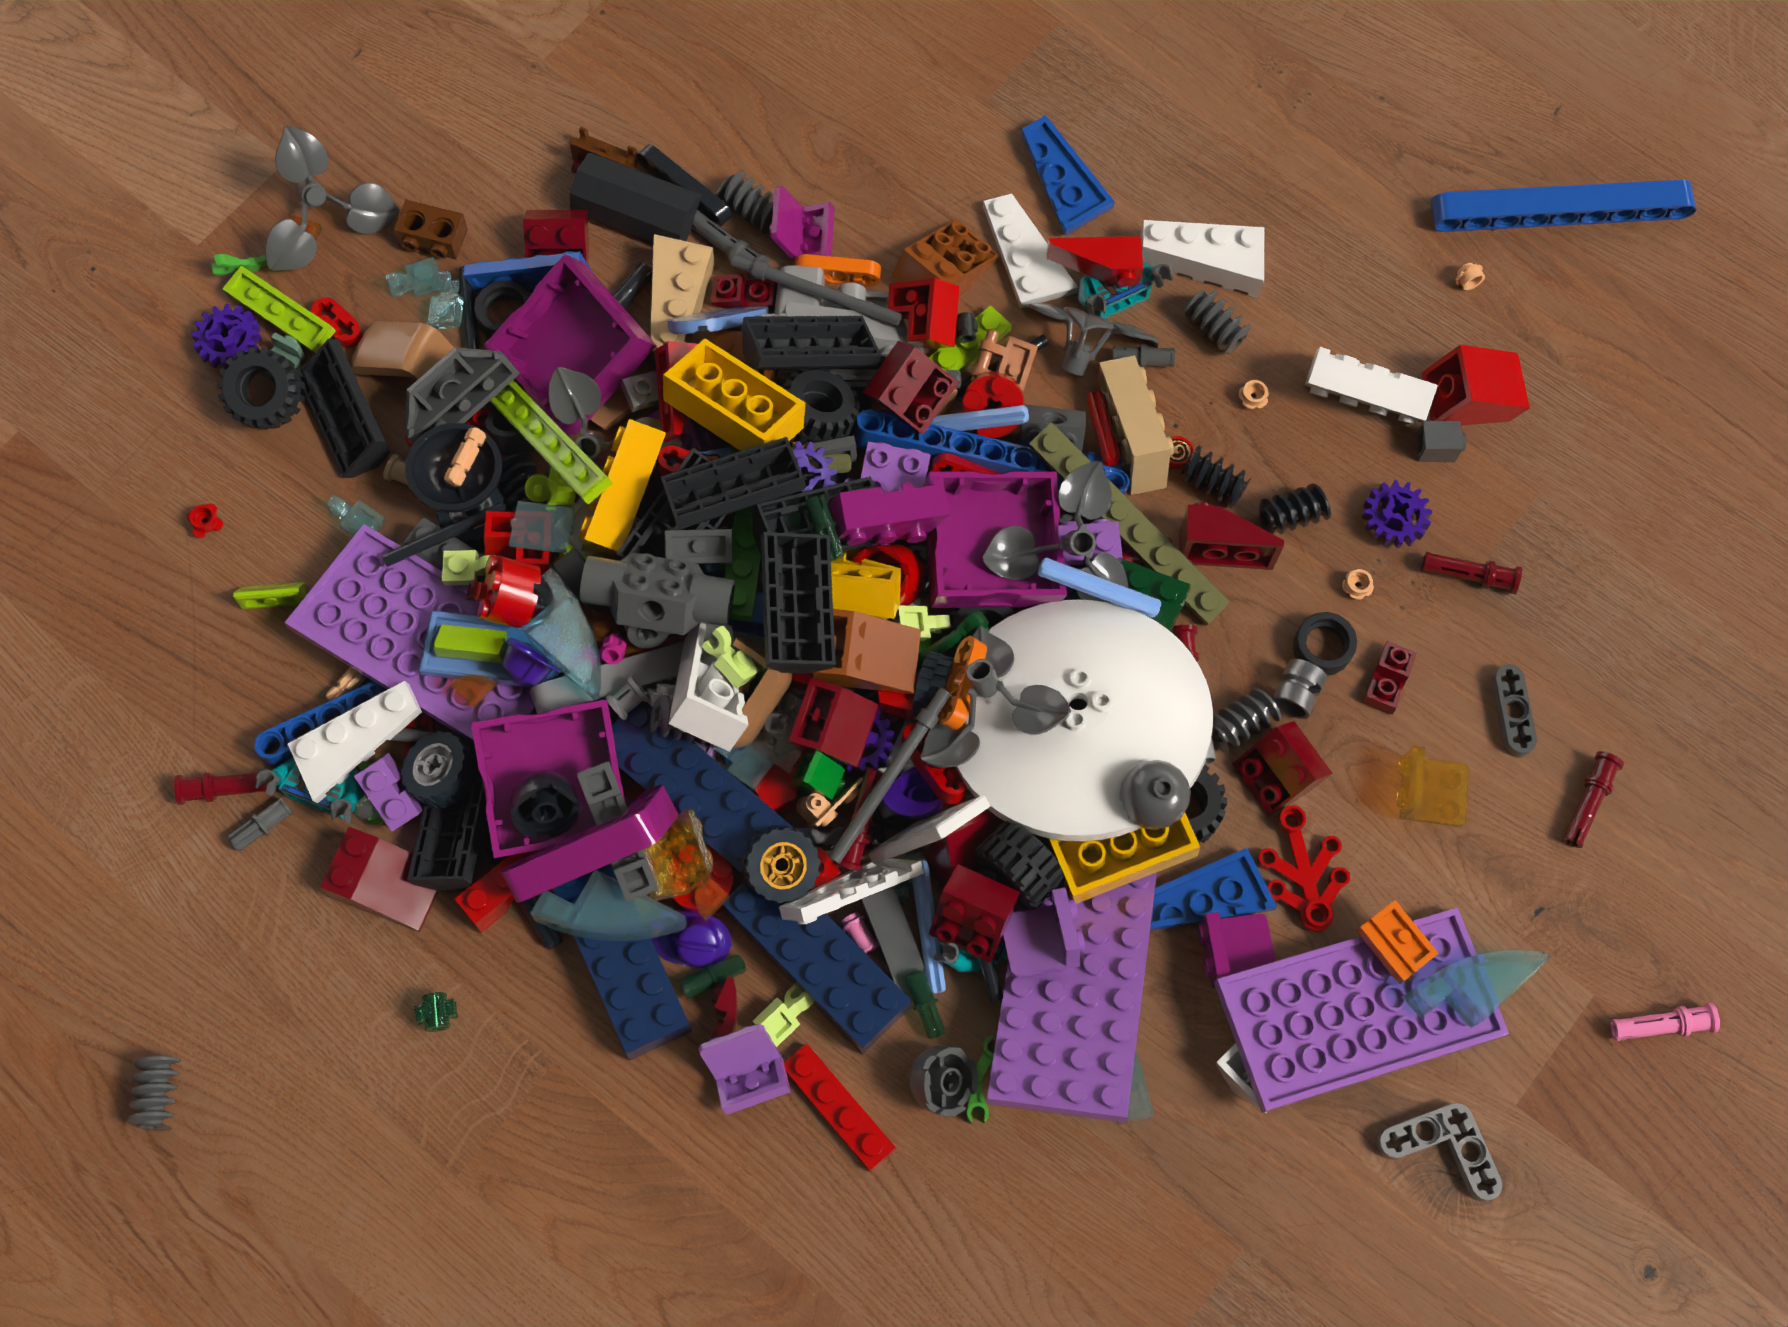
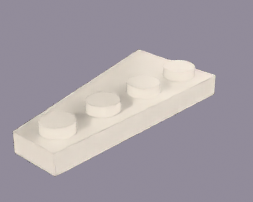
[983,194,1078,308]
[288,681,422,803]
[779,859,924,925]

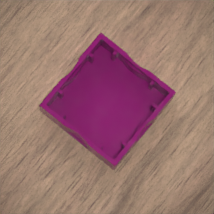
[485,254,657,436]
[923,472,1067,608]
[471,699,625,858]

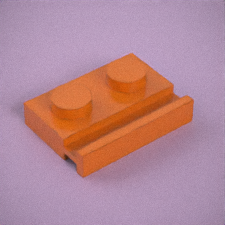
[1356,900,1439,984]

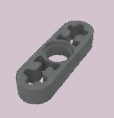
[1492,664,1537,758]

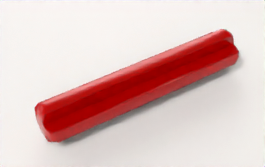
[1087,390,1120,467]

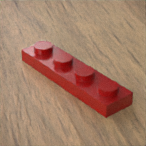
[784,1043,896,1172]

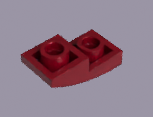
[711,274,778,311]
[1362,641,1417,715]
[711,976,738,1039]

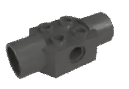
[580,553,735,635]

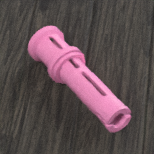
[1611,1002,1720,1041]

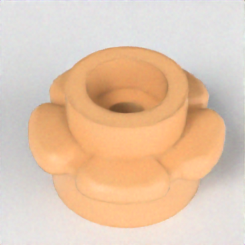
[1456,263,1485,290]
[1239,380,1269,409]
[1342,569,1374,600]

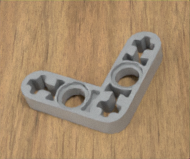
[1376,1103,1502,1202]

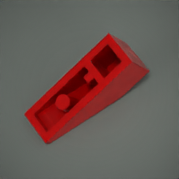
[1046,236,1143,287]
[655,341,699,442]

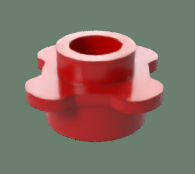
[187,503,224,538]

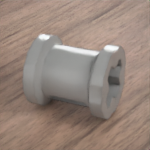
[605,676,650,720]

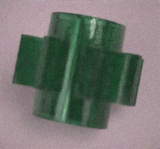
[414,992,458,1032]

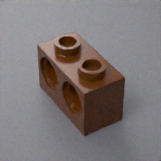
[394,199,468,260]

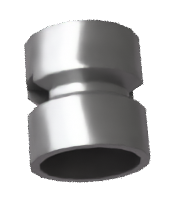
[1272,659,1327,719]

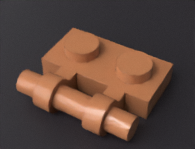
[970,329,1038,391]

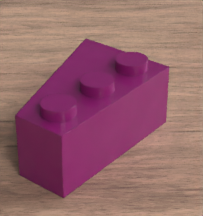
[828,478,950,545]

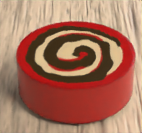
[1169,436,1194,469]

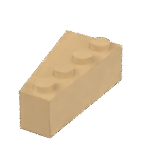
[651,234,715,348]
[1098,355,1174,495]

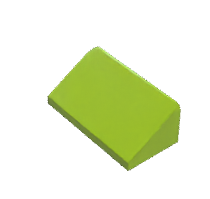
[233,582,306,609]
[434,624,508,663]

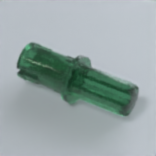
[804,494,844,562]
[678,955,746,1000]
[904,970,945,1039]

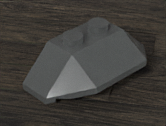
[406,347,520,443]

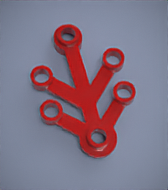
[1257,805,1350,932]

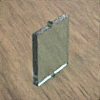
[509,501,575,553]

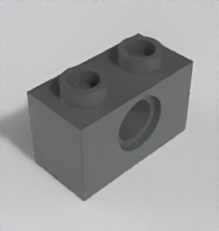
[1019,404,1086,452]

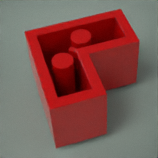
[887,278,960,349]
[484,511,552,588]

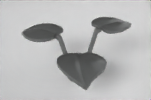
[265,126,399,271]
[1024,303,1160,376]
[545,367,684,508]
[982,461,1128,605]
[920,627,1071,768]

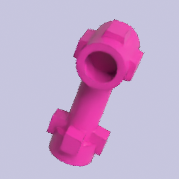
[567,634,627,674]

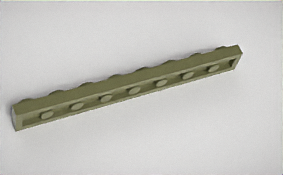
[1028,422,1230,626]

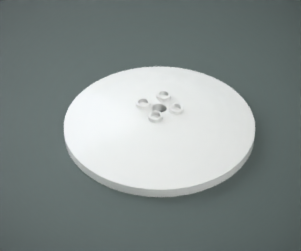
[955,600,1213,841]

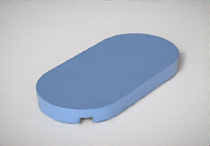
[667,306,769,334]

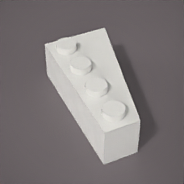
[1140,220,1264,298]
[1305,347,1438,425]
[668,622,748,752]

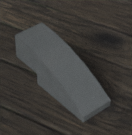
[860,886,927,994]

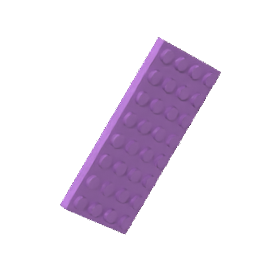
[285,524,576,743]
[987,872,1157,1123]
[1214,908,1509,1113]

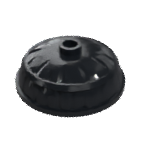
[405,423,502,513]

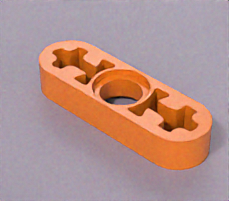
[793,254,881,287]
[937,636,987,730]

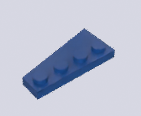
[1021,115,1115,236]
[463,251,595,293]
[1150,848,1277,931]

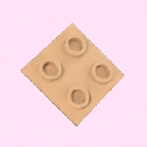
[796,777,863,829]

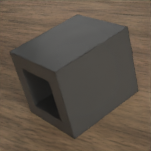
[1416,421,1466,462]

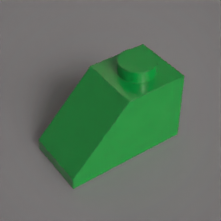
[790,750,846,801]

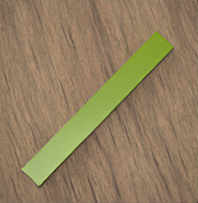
[490,380,613,505]

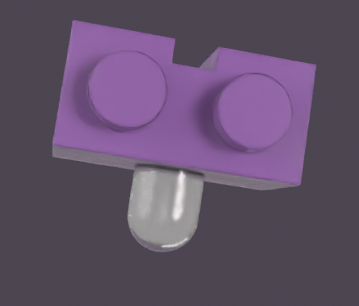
[354,753,424,832]

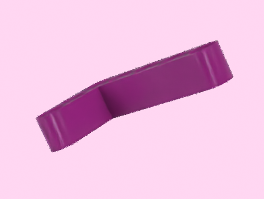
[500,784,678,903]

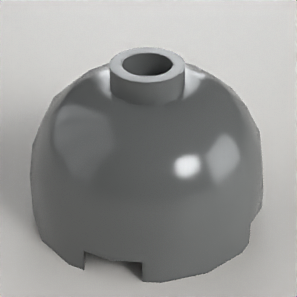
[1119,760,1191,830]
[908,1046,978,1116]

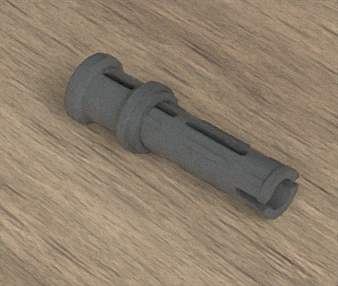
[691,210,769,279]

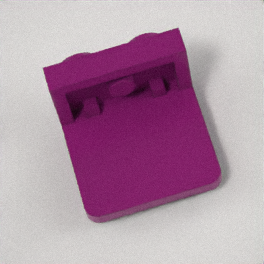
[769,186,835,261]
[1197,912,1276,988]

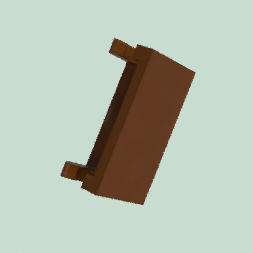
[569,127,638,169]

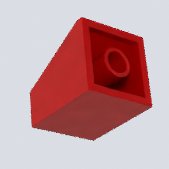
[1421,345,1530,426]

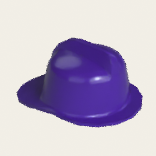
[503,638,561,686]
[882,765,950,819]
[651,911,731,968]

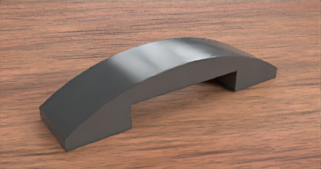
[577,761,659,903]

